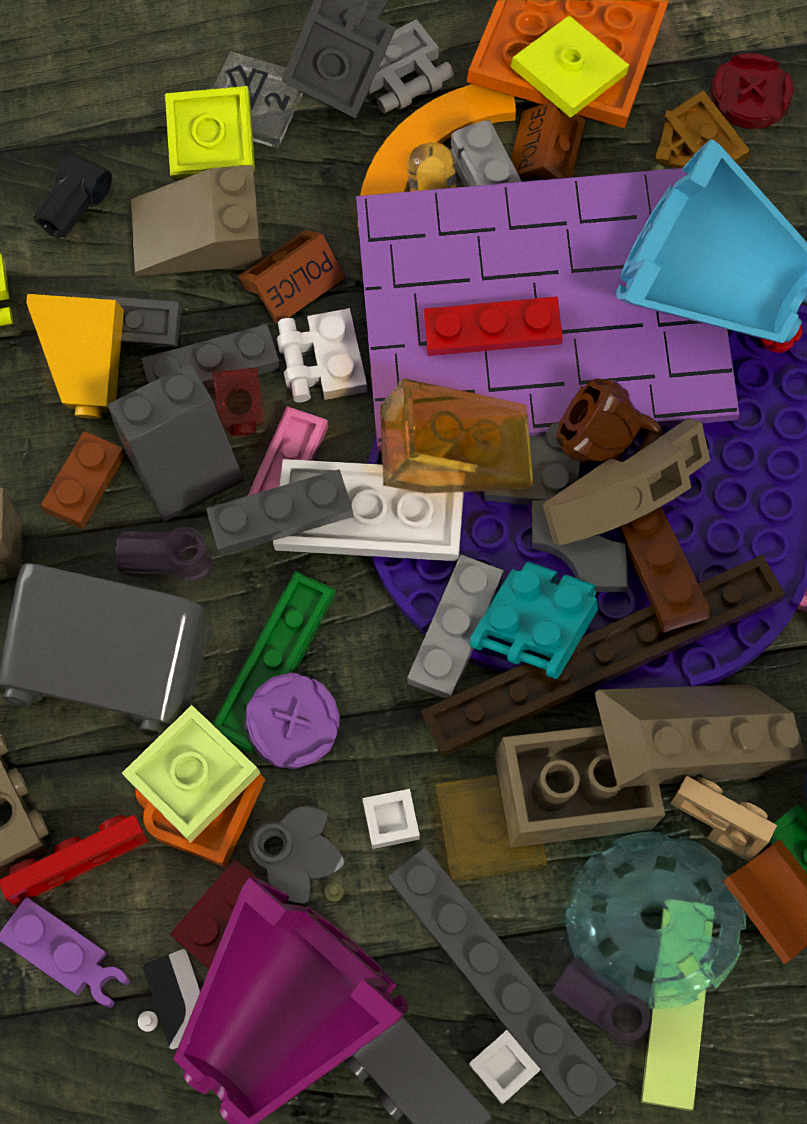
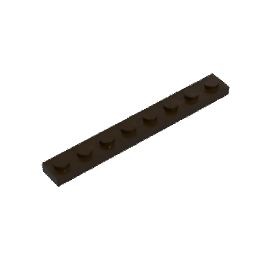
[421,555,786,758]

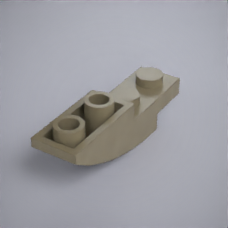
[542,418,710,546]

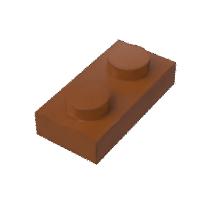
[40,431,125,529]

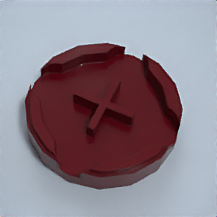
[710,53,794,129]

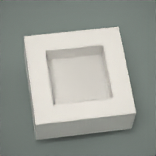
[362,789,420,849]
[468,1030,541,1106]

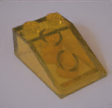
[380,378,533,494]

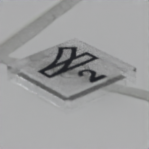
[213,51,303,148]

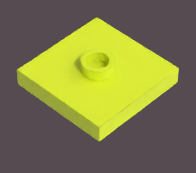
[511,16,629,118]
[165,86,255,179]

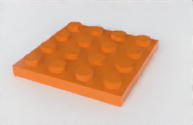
[467,0,669,129]

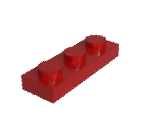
[424,296,563,356]
[0,814,149,907]

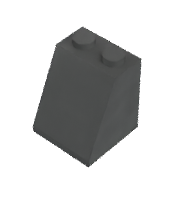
[107,363,243,522]

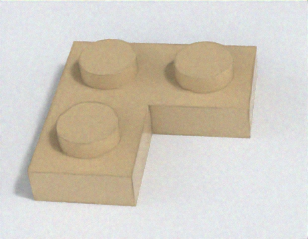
[671,776,777,862]

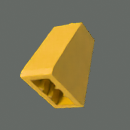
[26,294,124,419]

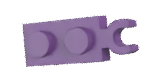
[0,897,130,1008]

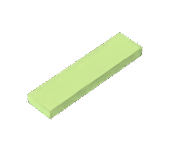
[640,899,715,1111]

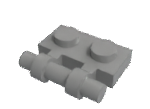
[368,19,454,113]

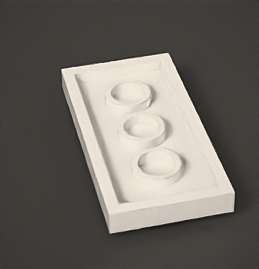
[273,459,465,561]

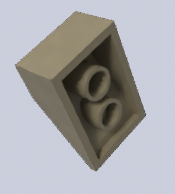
[131,165,262,276]

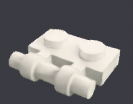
[277,308,367,403]

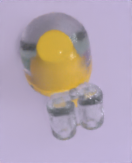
[407,142,456,192]

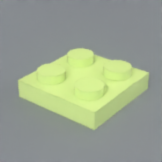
[122,705,260,843]

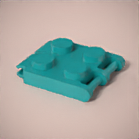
[470,562,598,679]

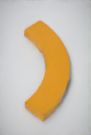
[358,84,516,235]

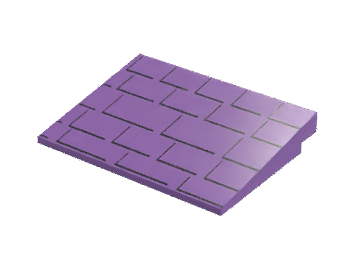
[356,168,740,451]

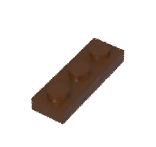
[617,506,709,632]

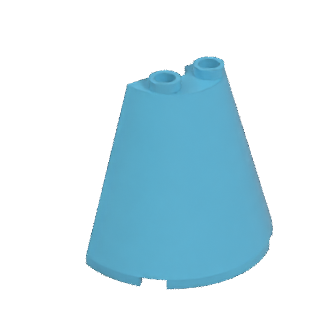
[616,139,807,343]

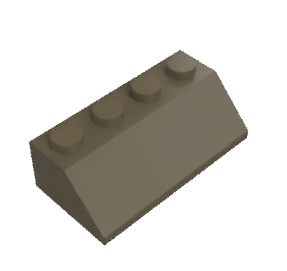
[595,684,806,787]

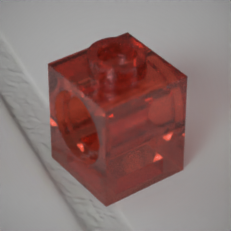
[213,367,265,437]

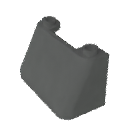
[0,563,211,738]

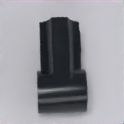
[33,153,112,239]

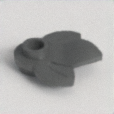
[249,806,345,904]

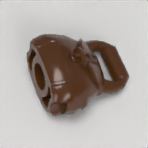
[556,378,663,463]

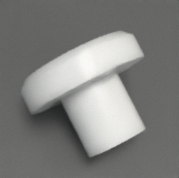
[138,1011,158,1032]

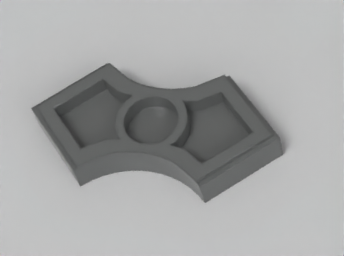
[532,500,627,592]

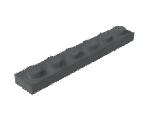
[387,847,617,1119]

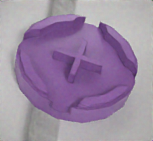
[244,673,340,769]

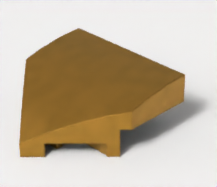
[656,90,750,168]

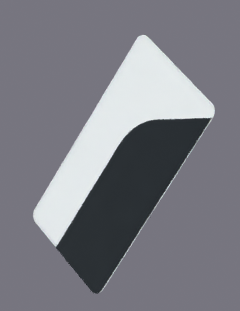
[143,949,200,1049]

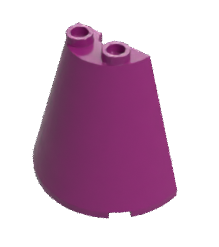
[173,877,408,1124]

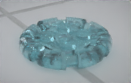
[566,832,746,1009]

